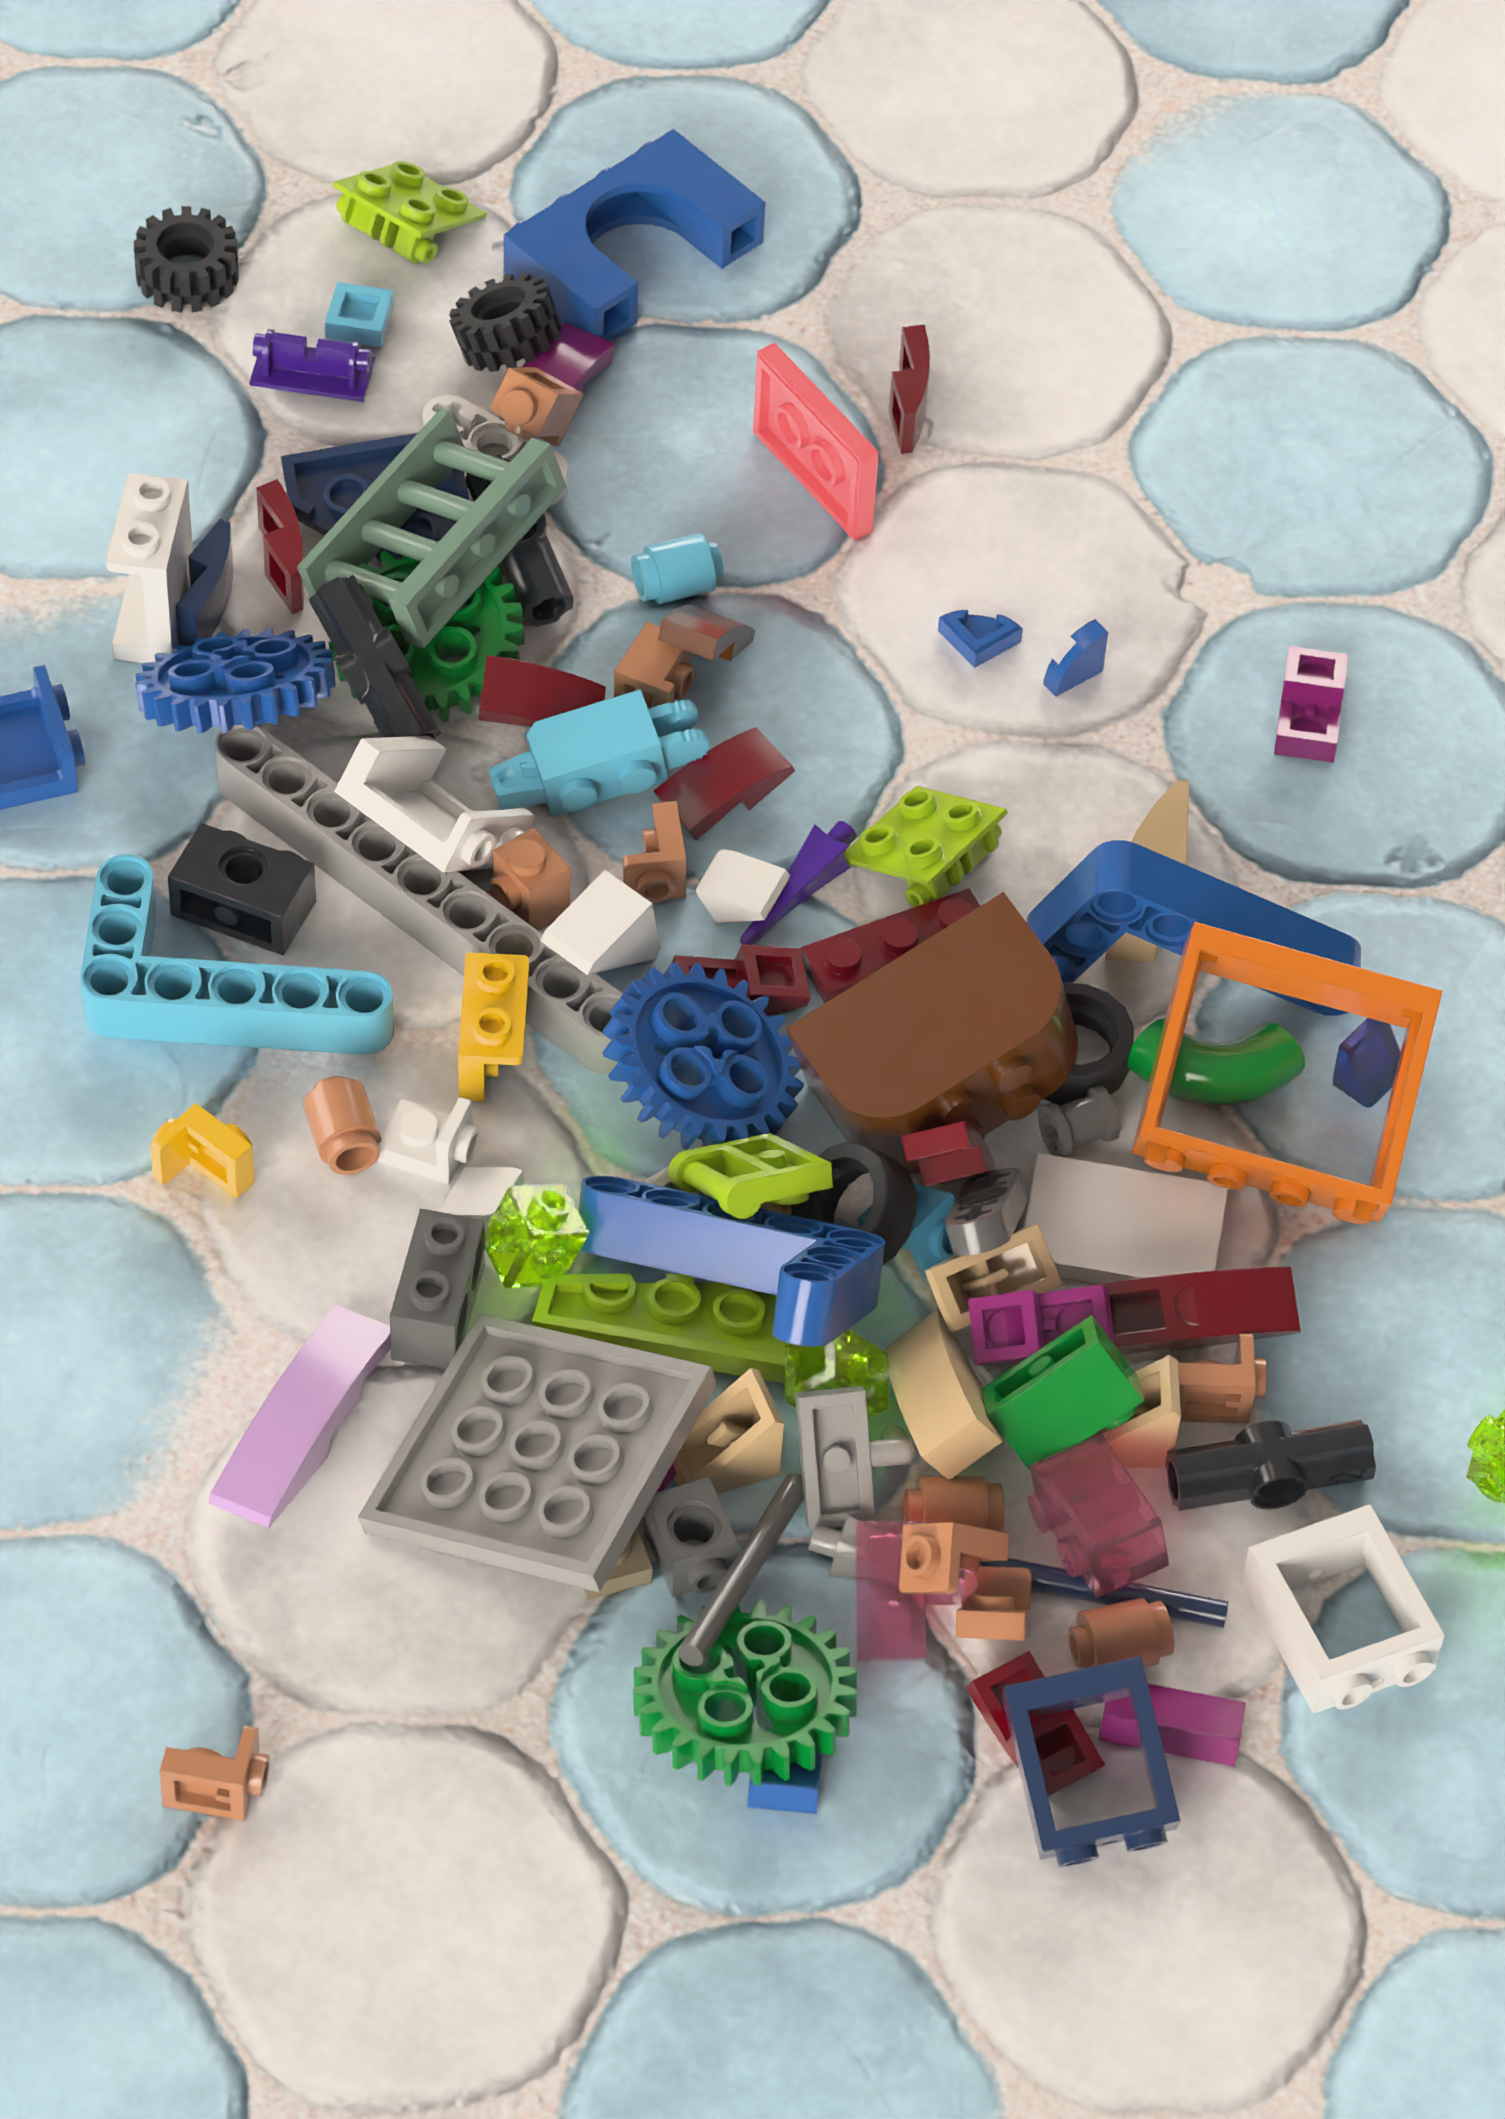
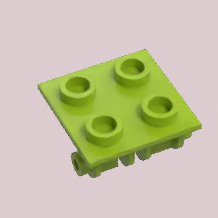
[333,161,487,264]
[844,785,1008,907]

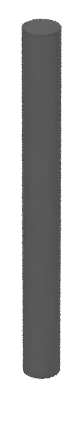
[678,1473,804,1666]

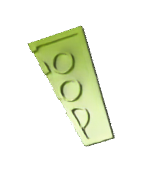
[532,1273,801,1385]

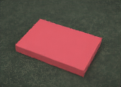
[753,342,879,541]

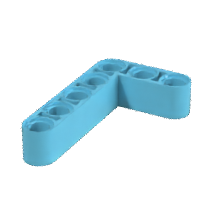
[80,854,394,1055]

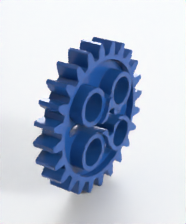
[135,628,336,733]
[602,962,804,1150]

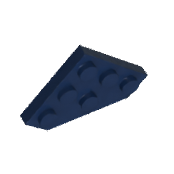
[280,433,469,567]

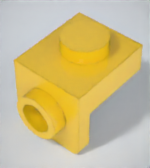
[151,1103,255,1198]

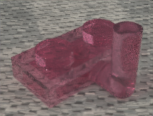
[855,1521,977,1661]

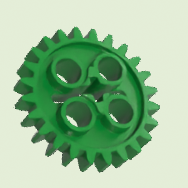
[328,550,525,723]
[633,1600,857,1786]

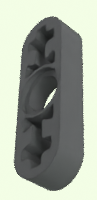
[945,1168,1028,1256]

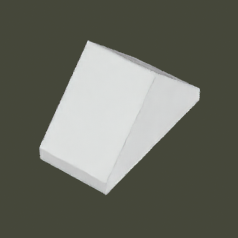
[541,870,661,975]

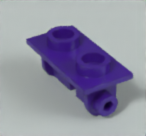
[249,329,376,402]

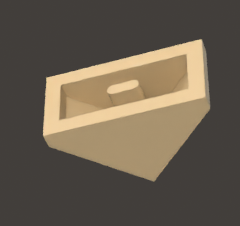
[925,1223,1063,1333]
[1069,1355,1181,1468]
[673,1368,784,1495]

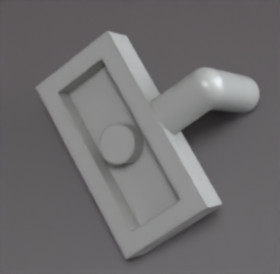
[795,1386,916,1530]

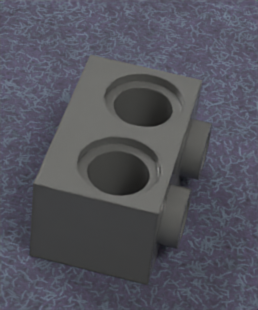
[390,1208,485,1370]

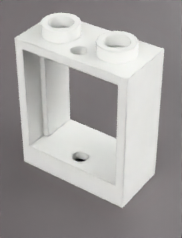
[1241,1504,1444,1714]

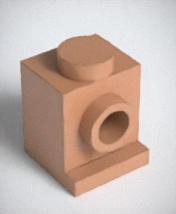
[489,367,584,446]
[614,622,695,709]
[486,828,570,931]

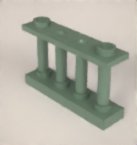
[297,408,567,648]

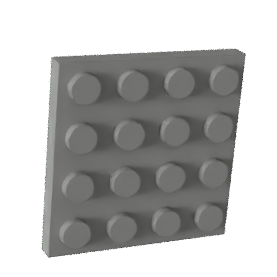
[358,1313,717,1592]

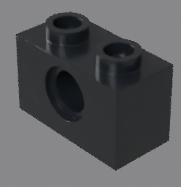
[168,823,316,956]

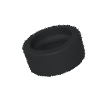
[1044,982,1134,1105]
[791,1142,917,1265]

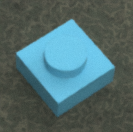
[325,282,394,348]

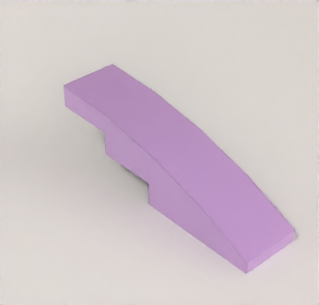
[208,1304,391,1528]

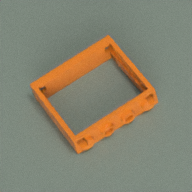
[1131,922,1442,1224]

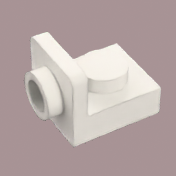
[377,1097,480,1185]

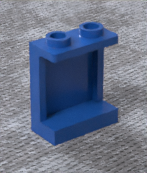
[0,665,85,810]

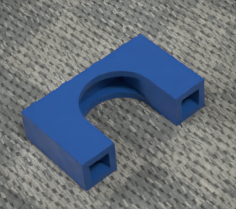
[504,129,765,341]

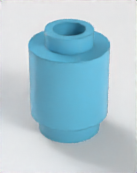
[631,533,724,604]

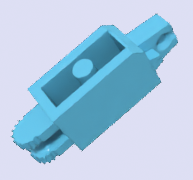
[488,689,710,818]

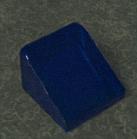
[1332,1018,1400,1108]

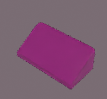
[1099,1684,1246,1766]

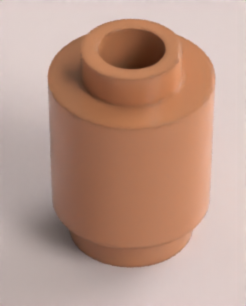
[303,1076,382,1175]
[903,1476,1004,1532]
[1068,1598,1174,1668]

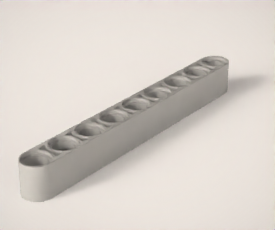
[215,725,623,1075]

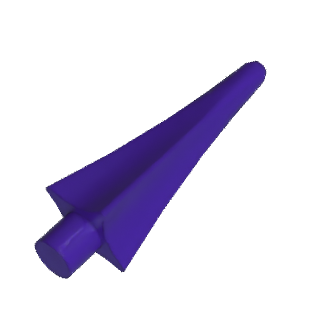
[740,821,857,945]

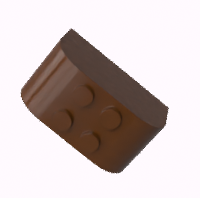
[786,892,1078,1174]

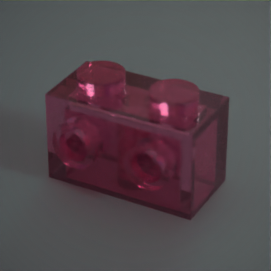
[1027,1434,1169,1598]

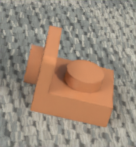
[623,801,686,903]
[1178,1334,1267,1423]
[899,1522,1010,1594]
[955,1566,1032,1641]
[160,1725,270,1821]

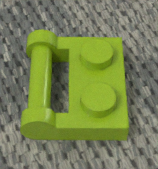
[668,1133,833,1219]

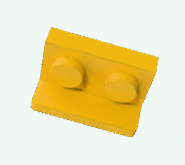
[458,953,529,1102]

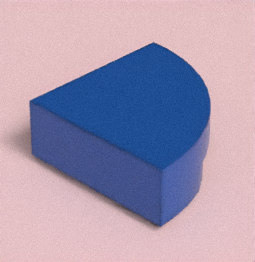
[938,610,1023,668]
[1043,619,1108,697]

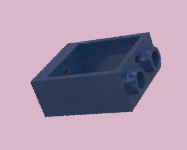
[1002,1656,1181,1867]

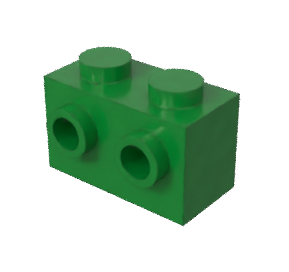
[982,1315,1144,1475]

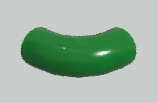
[1128,1018,1305,1106]

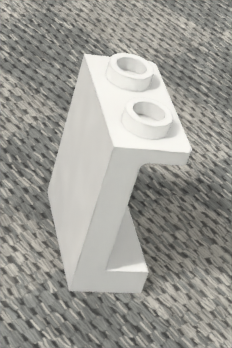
[106,473,193,663]
[334,736,535,872]

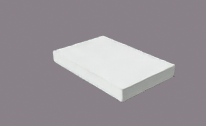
[1024,1153,1228,1284]

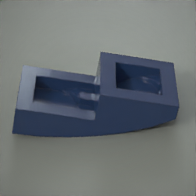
[175,518,233,646]

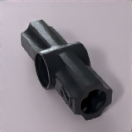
[466,454,574,626]
[308,574,442,739]
[1165,1419,1376,1511]

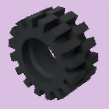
[134,206,239,313]
[449,273,562,372]

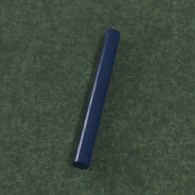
[962,1558,1229,1628]

